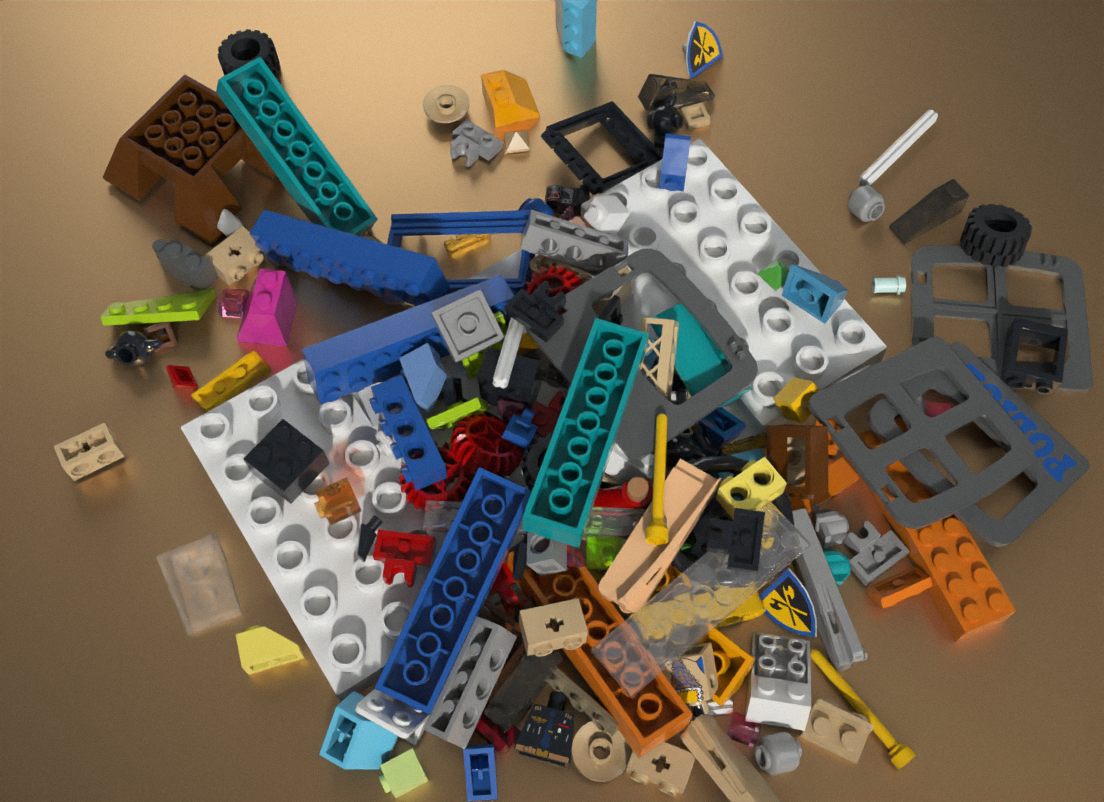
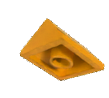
[691,622,755,706]

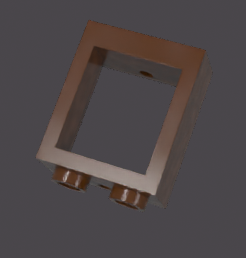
[766,425,828,499]

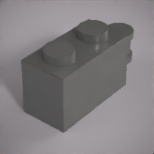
[152,238,219,291]

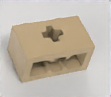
[204,226,266,286]
[519,598,588,657]
[626,742,695,796]

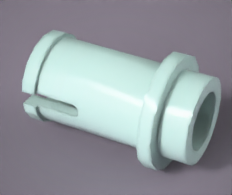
[872,275,906,295]

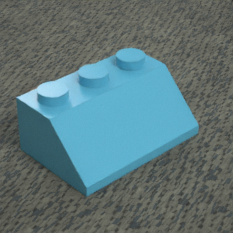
[555,0,597,58]

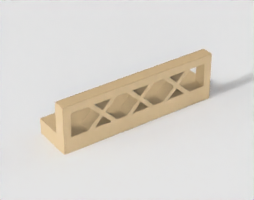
[639,317,679,401]

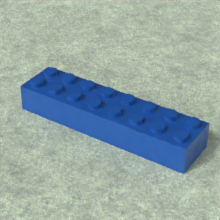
[249,210,450,307]
[302,275,515,405]
[374,467,532,715]

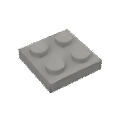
[431,289,505,363]

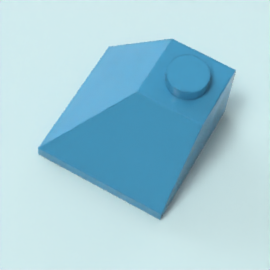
[782,264,848,324]

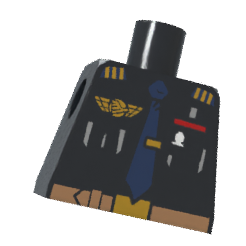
[514,692,574,769]

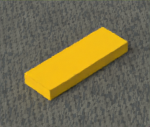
[191,349,271,413]

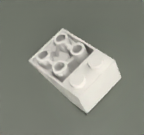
[745,632,811,731]

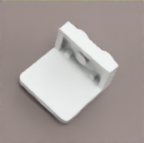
[355,689,430,745]

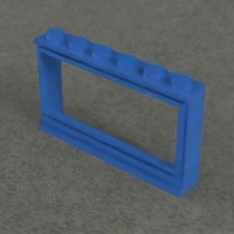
[381,210,535,304]

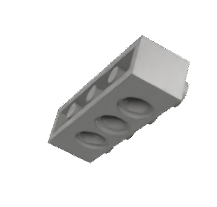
[520,210,629,273]
[423,616,517,749]

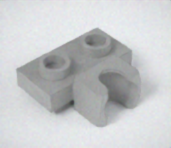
[450,120,504,167]
[844,521,910,586]

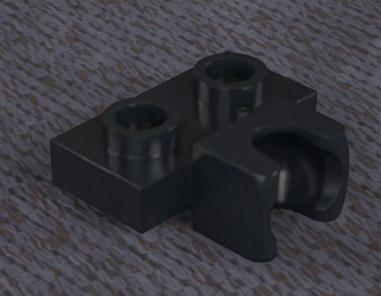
[504,281,566,343]
[707,508,765,573]

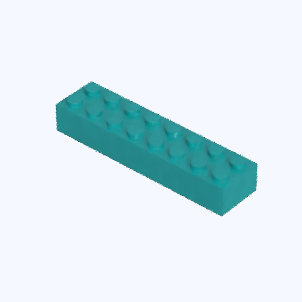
[216,57,378,236]
[522,318,649,548]

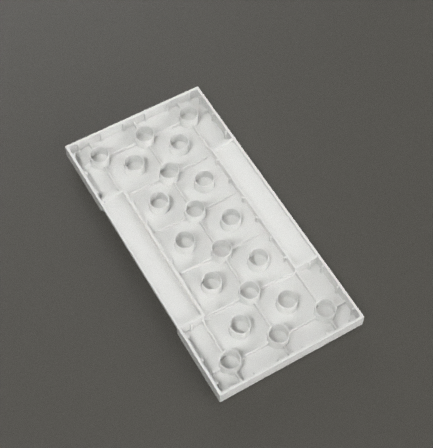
[181,139,888,702]

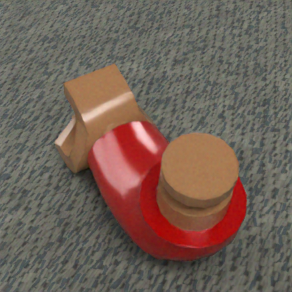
[588,476,653,523]

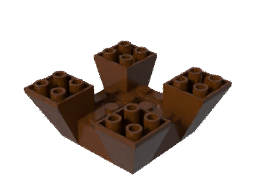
[103,75,277,245]

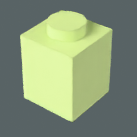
[379,748,428,798]

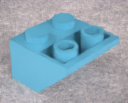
[319,691,398,769]

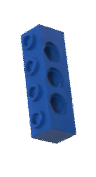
[369,375,447,491]

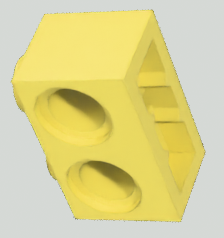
[716,457,787,519]

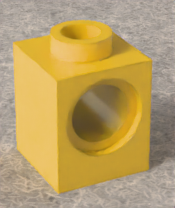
[773,377,819,424]

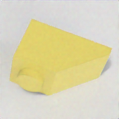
[236,625,305,675]

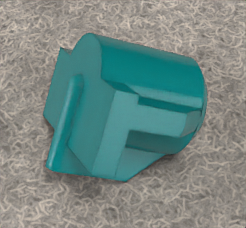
[820,543,851,585]

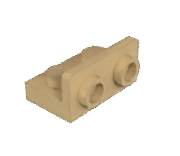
[800,698,874,764]

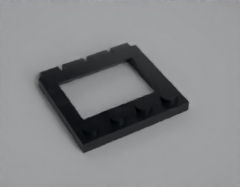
[541,101,663,195]

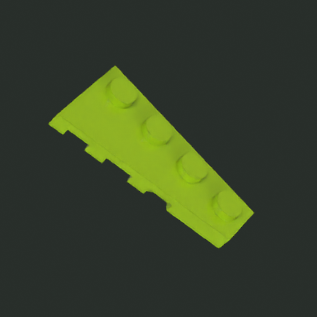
[100,288,216,326]

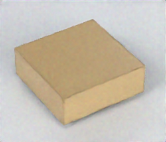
[680,102,711,130]

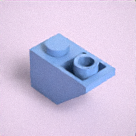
[399,343,447,413]

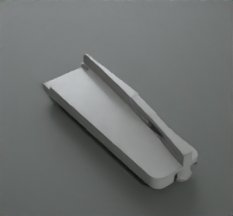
[789,508,867,671]

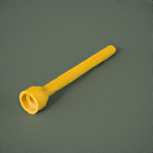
[645,413,669,546]
[810,648,917,770]

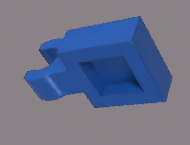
[502,407,538,450]

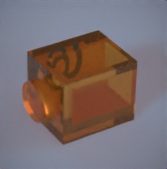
[314,477,362,526]

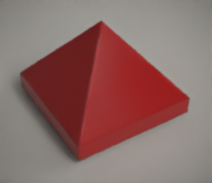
[166,365,198,389]

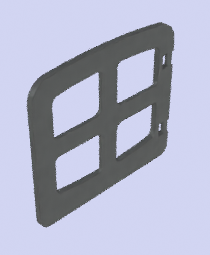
[910,245,1093,393]
[807,337,1035,529]

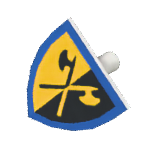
[682,21,723,79]
[759,568,817,637]

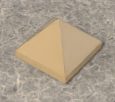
[504,130,530,153]

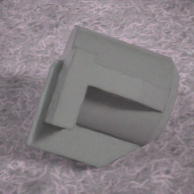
[810,504,849,548]

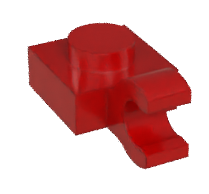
[489,560,518,611]

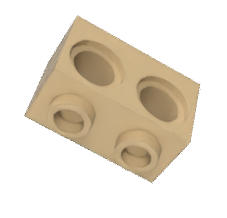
[53,422,125,481]

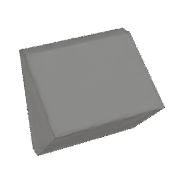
[217,209,249,237]

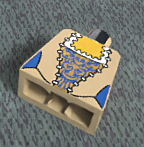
[653,642,718,717]

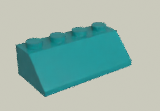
[651,303,752,408]

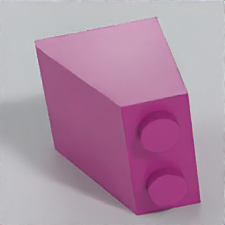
[236,269,297,347]

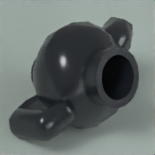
[647,94,684,149]
[105,330,163,366]
[666,428,707,467]

